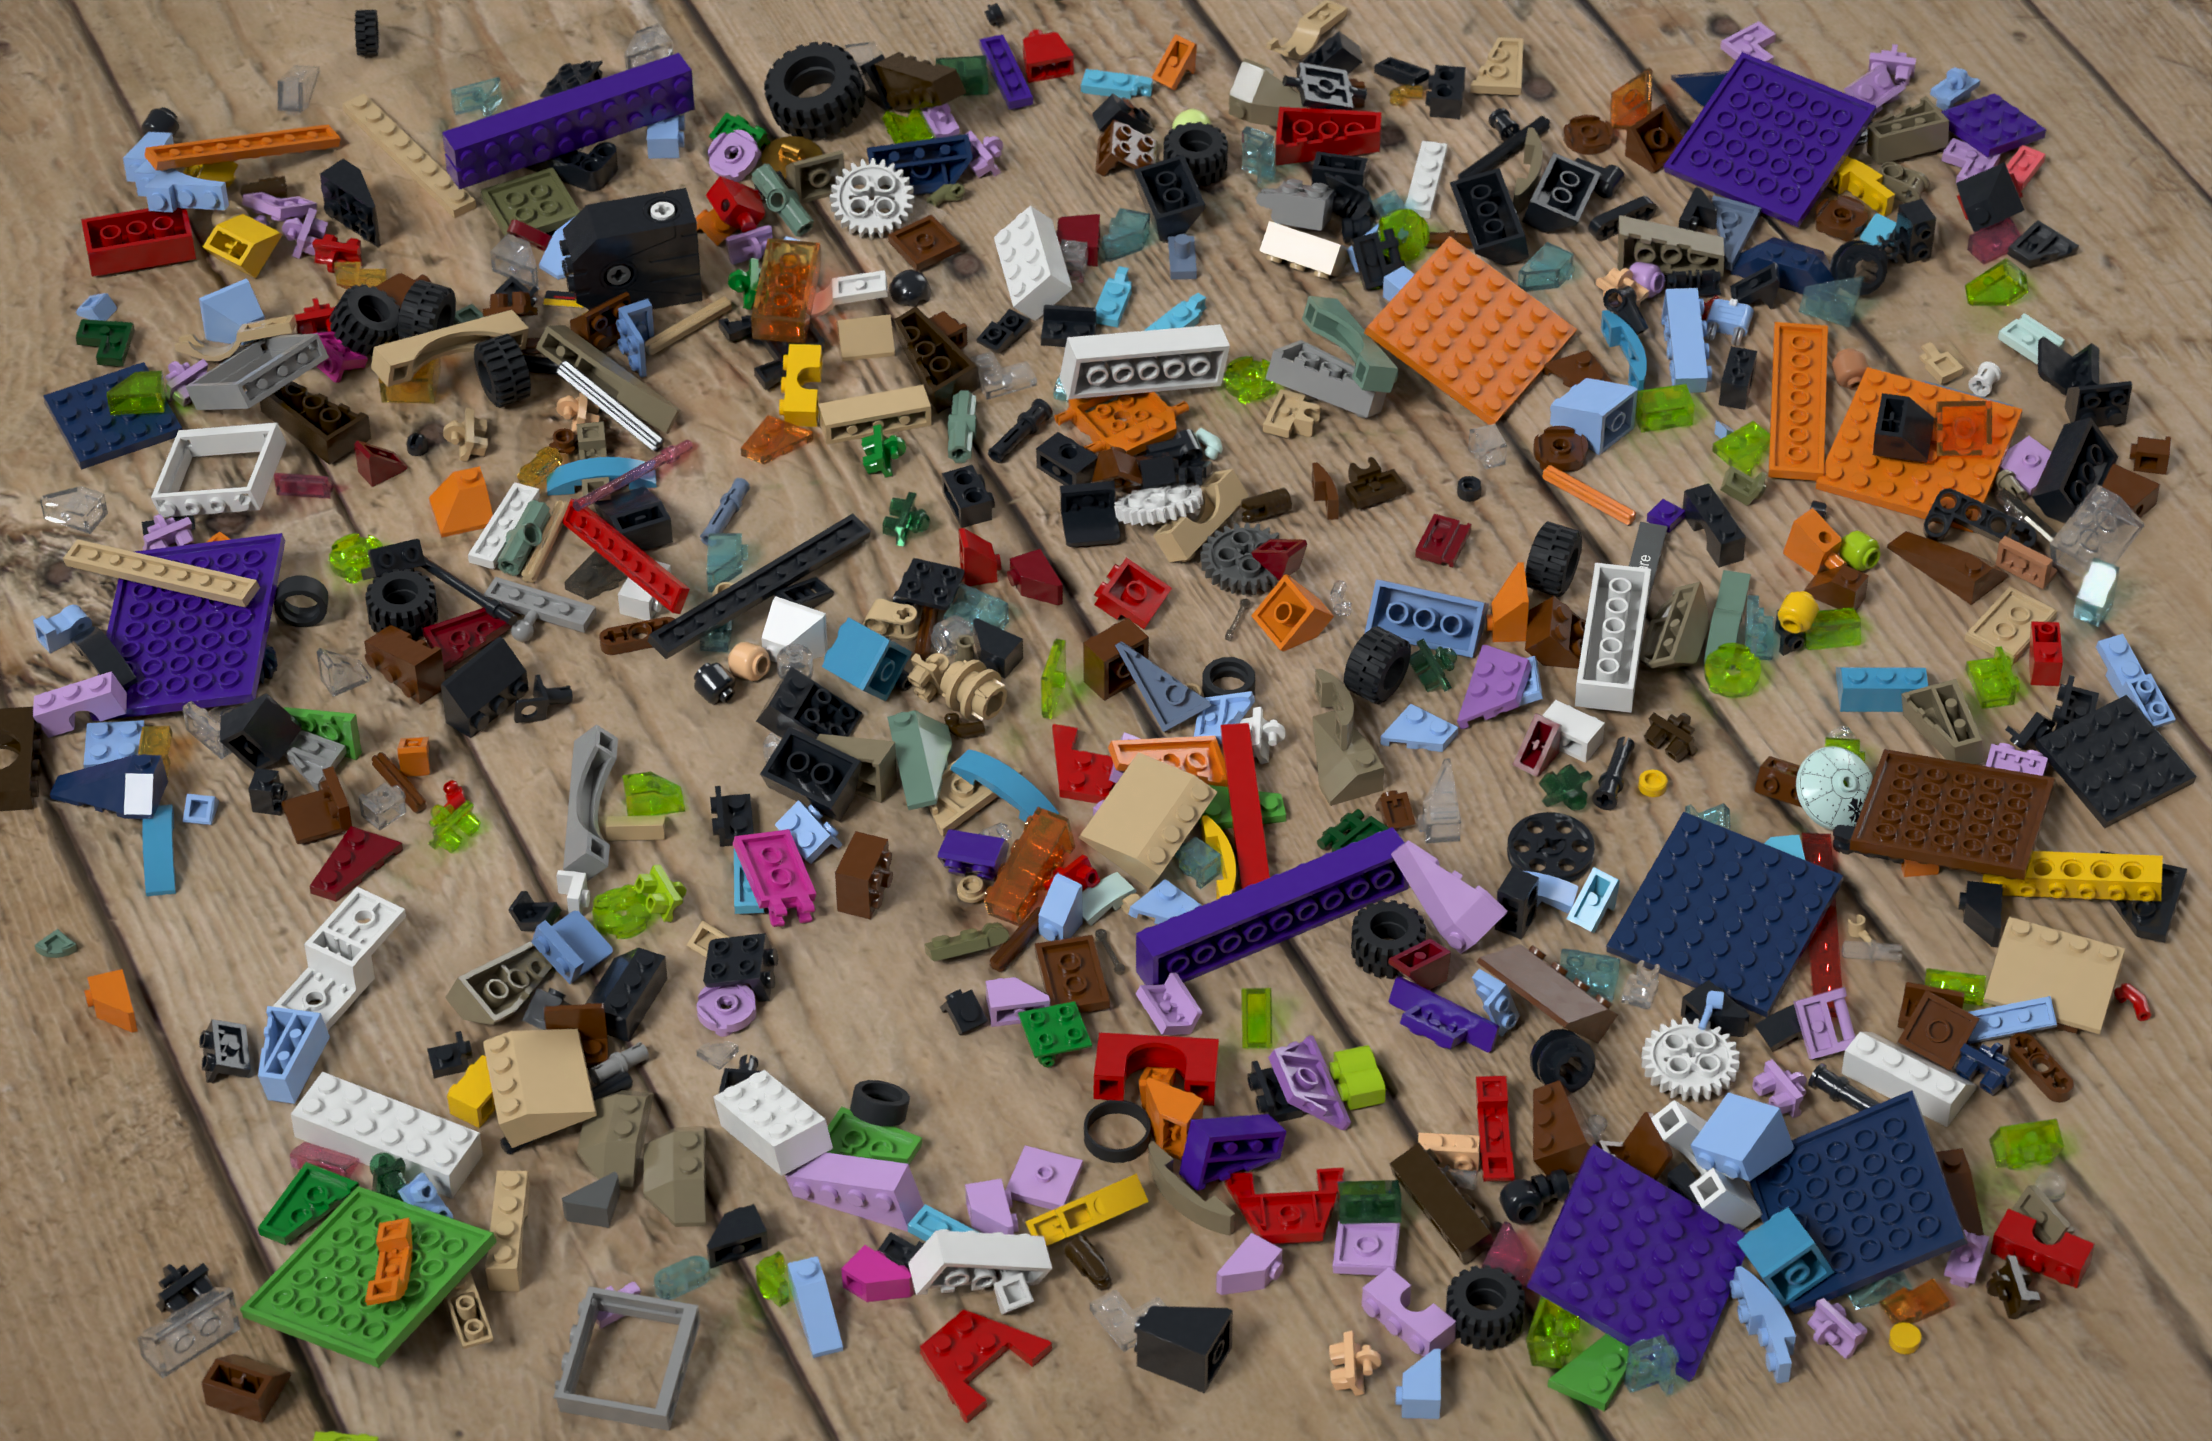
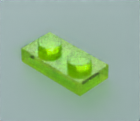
[1924,968,1986,1006]

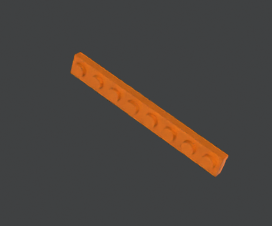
[144,124,341,171]

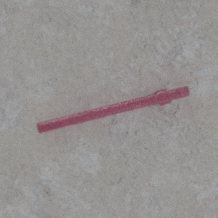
[573,439,693,511]

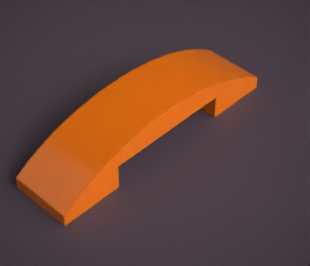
[365,1218,412,1306]

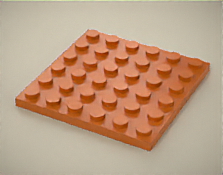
[1364,236,1577,428]
[1816,367,2023,533]

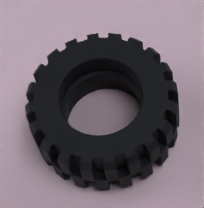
[764,42,866,140]

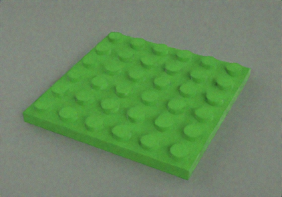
[240,1186,497,1368]

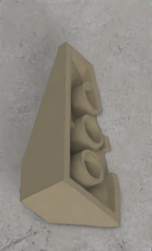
[1229,58,1314,127]
[1312,710,1384,806]
[445,941,553,1025]

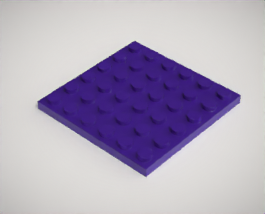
[1664,52,1877,228]
[1526,1144,1746,1382]

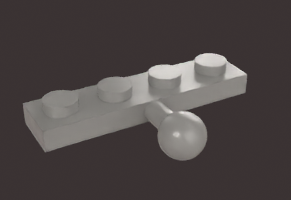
[483,577,596,642]

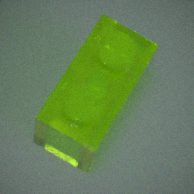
[1635,384,1695,433]

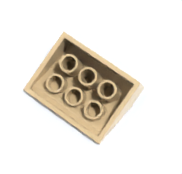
[1078,752,1217,888]
[1983,917,2125,1034]
[483,1029,597,1148]

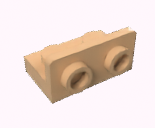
[1418,1133,1479,1172]

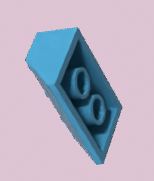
[1836,667,1928,712]

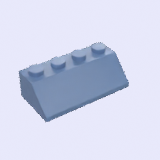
[1364,579,1489,658]

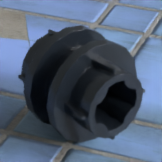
[1830,240,1888,296]
[1530,1029,1596,1093]

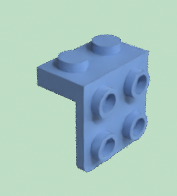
[616,299,654,378]
[532,911,613,984]

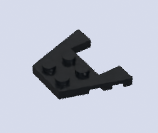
[718,309,825,390]

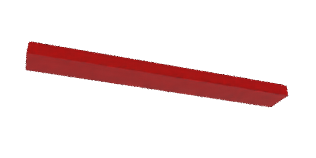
[562,498,690,614]
[1220,723,1270,890]

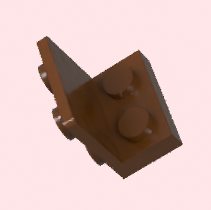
[1095,119,1157,177]
[281,766,352,844]
[544,1003,608,1070]

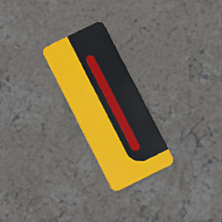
[543,290,585,308]

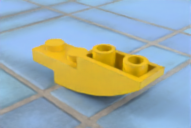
[1827,156,1895,217]
[1025,1173,1149,1246]

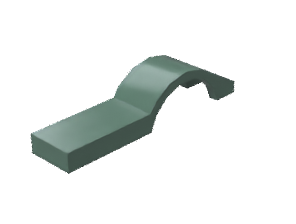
[1704,570,1751,670]

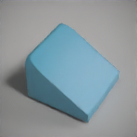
[1860,213,1896,249]

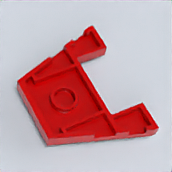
[1052,724,1141,804]
[1225,1168,1344,1244]
[920,1309,1052,1423]

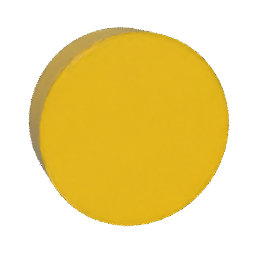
[1638,769,1668,797]
[1889,1323,1921,1354]

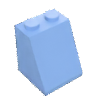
[1550,378,1638,455]
[1691,1092,1794,1181]

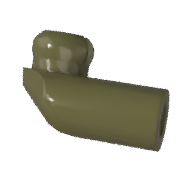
[927,183,965,209]

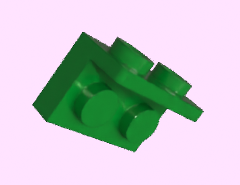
[708,112,771,155]

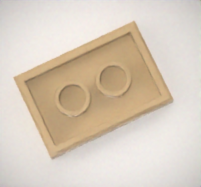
[1965,586,2058,665]

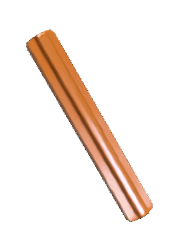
[1542,465,1636,525]

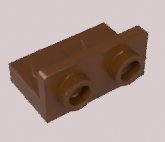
[1754,756,1802,807]

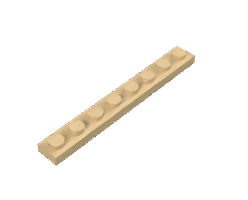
[342,93,476,218]
[63,539,260,608]

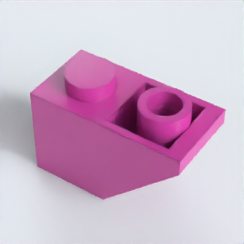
[841,1245,914,1302]

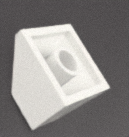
[762,597,828,666]

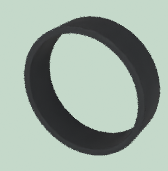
[1084,1100,1151,1163]

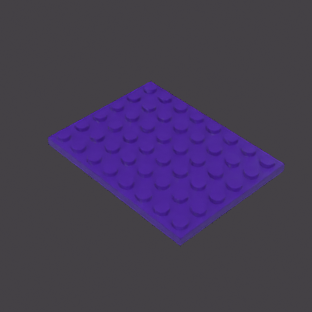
[89,533,285,721]

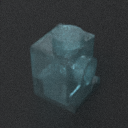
[1175,836,1221,889]

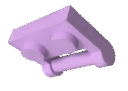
[1793,987,1855,1059]

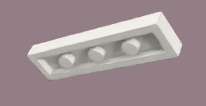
[1404,141,1447,219]
[468,482,540,569]

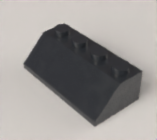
[1450,168,1530,265]
[2032,417,2119,530]

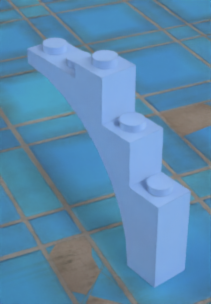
[123,132,229,212]

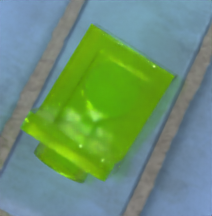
[755,1251,789,1308]

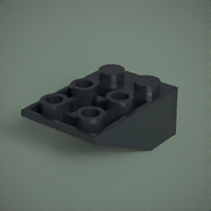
[320,159,381,247]
[593,486,673,551]
[756,666,862,739]

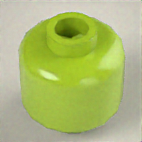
[1839,530,1881,571]

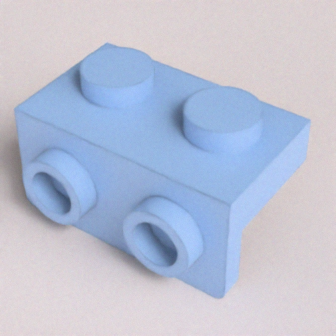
[775,800,843,864]

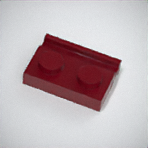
[1415,514,1472,568]

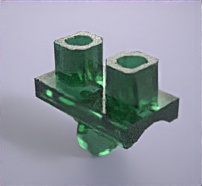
[882,492,931,546]
[1410,638,1457,692]
[1539,764,1593,811]
[369,1152,407,1201]

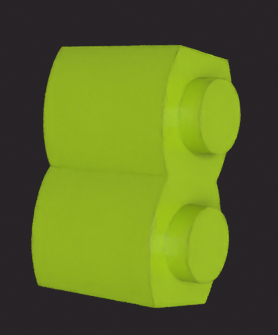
[1329,1045,1386,1110]

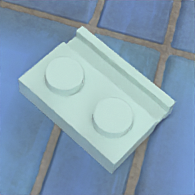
[1998,313,2065,365]

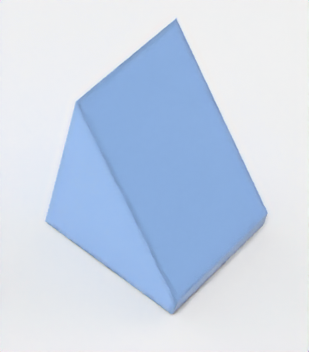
[1714,420,1738,443]

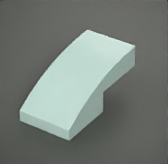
[1082,872,1137,926]

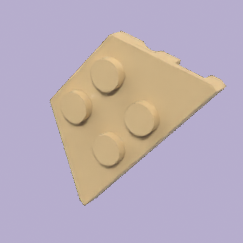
[928,758,1022,837]

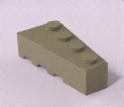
[1617,215,1724,277]

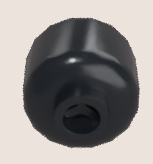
[141,107,180,137]
[694,663,736,704]
[1499,1179,1544,1225]

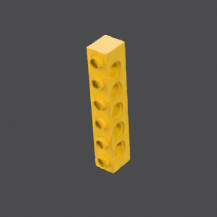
[1983,851,2163,902]

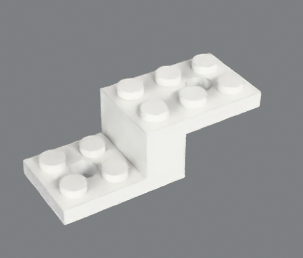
[273,887,406,1031]

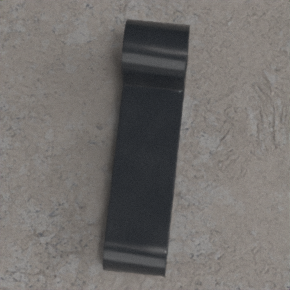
[525,142,618,192]
[1923,488,2037,549]

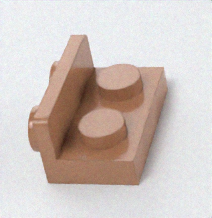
[1995,536,2057,589]

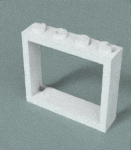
[151,423,287,517]

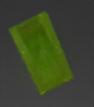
[1241,988,1272,1048]

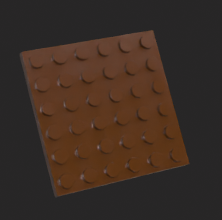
[1850,749,2055,880]

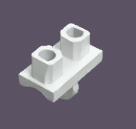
[1240,707,1286,764]

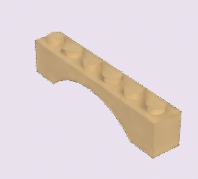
[371,310,529,387]

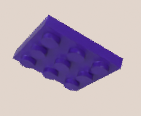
[1941,93,2046,158]

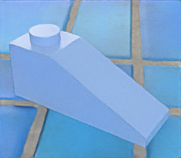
[787,1256,843,1358]

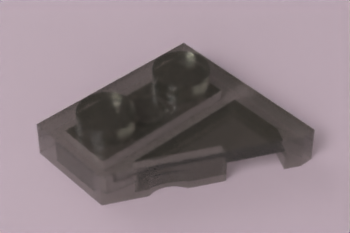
[1997,487,2061,545]
[564,551,628,600]

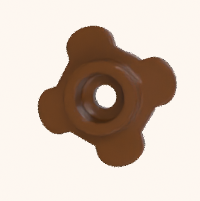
[549,428,578,454]

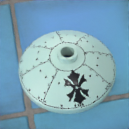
[1796,746,1873,831]

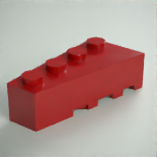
[1275,107,1382,166]

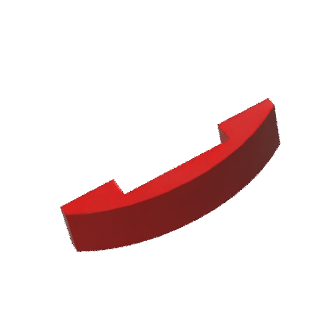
[1476,1076,1514,1182]

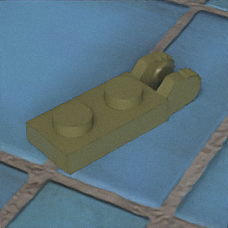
[924,922,1010,961]

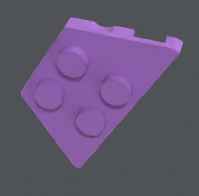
[1457,645,1532,729]
[1268,1035,1351,1131]

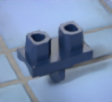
[1956,1042,2013,1096]

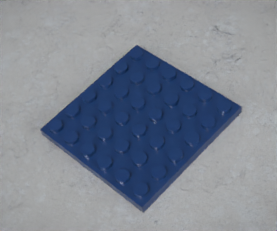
[1606,812,1843,1018]
[1749,1090,1968,1314]

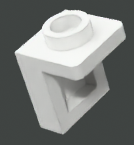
[556,870,590,914]

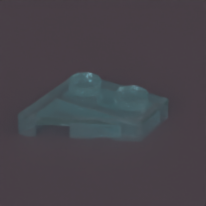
[1799,276,1864,327]

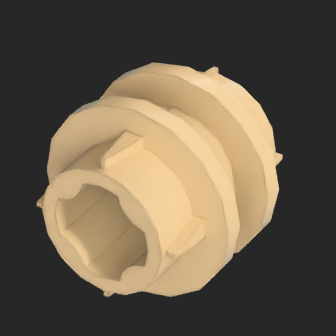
[940,659,1007,721]

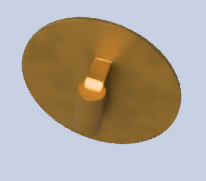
[761,136,823,180]

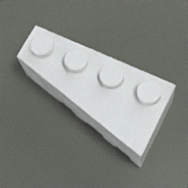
[908,1229,1052,1295]

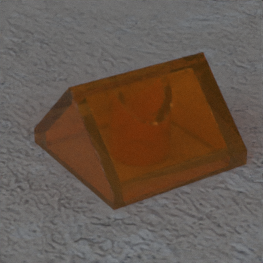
[1610,67,1653,130]
[1934,400,1992,456]

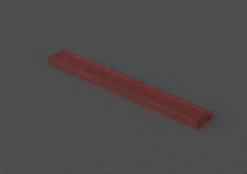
[1801,833,1842,1018]

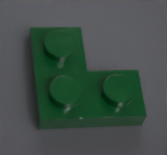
[75,319,135,366]

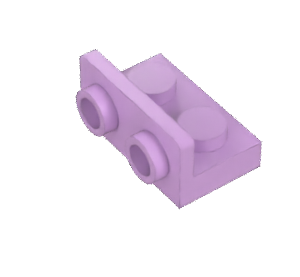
[1844,64,1906,112]
[1986,743,2048,776]

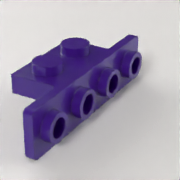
[1389,976,1500,1053]

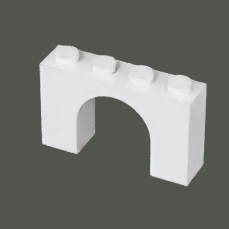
[1651,1100,1762,1231]

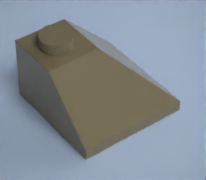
[786,150,845,204]

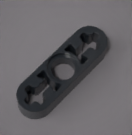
[1588,196,1657,241]

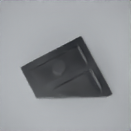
[2007,220,2079,267]

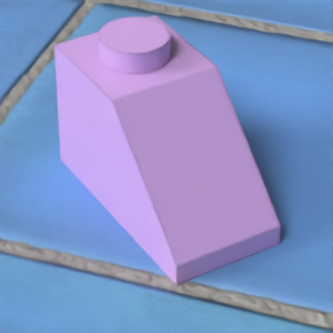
[986,977,1050,1027]
[1216,1233,1284,1295]

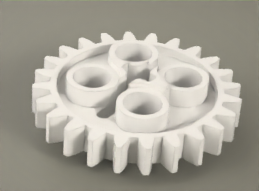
[830,158,914,240]
[1114,482,1203,526]
[1641,1018,1740,1102]

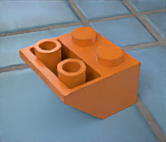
[1146,1077,1203,1161]

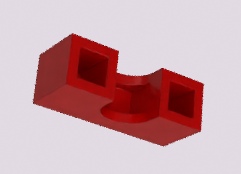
[1990,1208,2095,1289]

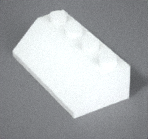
[1842,1032,1977,1127]

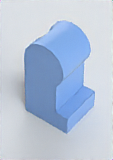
[33,604,92,653]

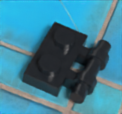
[1350,228,1406,290]

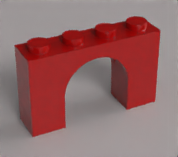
[1093,1032,1219,1106]

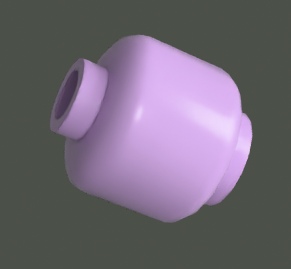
[1629,262,1665,298]

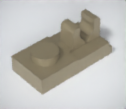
[2013,1185,2075,1245]

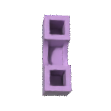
[33,671,127,738]
[1362,1267,1456,1357]

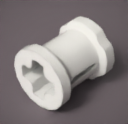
[1968,362,2002,397]

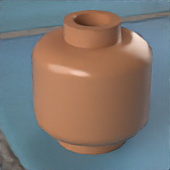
[1832,348,1869,390]

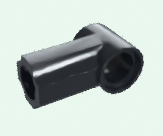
[1575,158,1625,198]
[1603,285,1649,335]
[1146,429,1204,463]

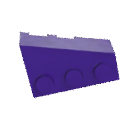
[1179,1114,1287,1191]

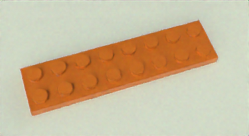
[1768,322,1828,481]

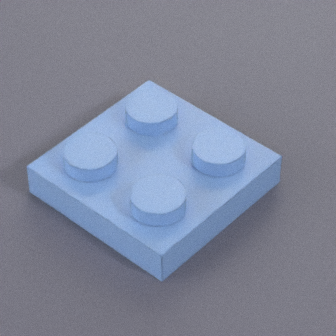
[84,720,145,768]

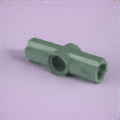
[751,164,814,237]
[948,390,977,463]
[497,500,550,576]

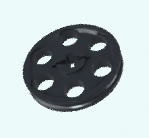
[1507,812,1595,883]

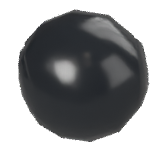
[889,269,932,307]

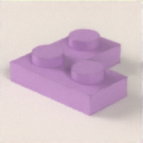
[1720,21,1776,64]
[1942,138,2001,182]
[242,192,317,221]

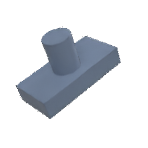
[1168,234,1197,280]

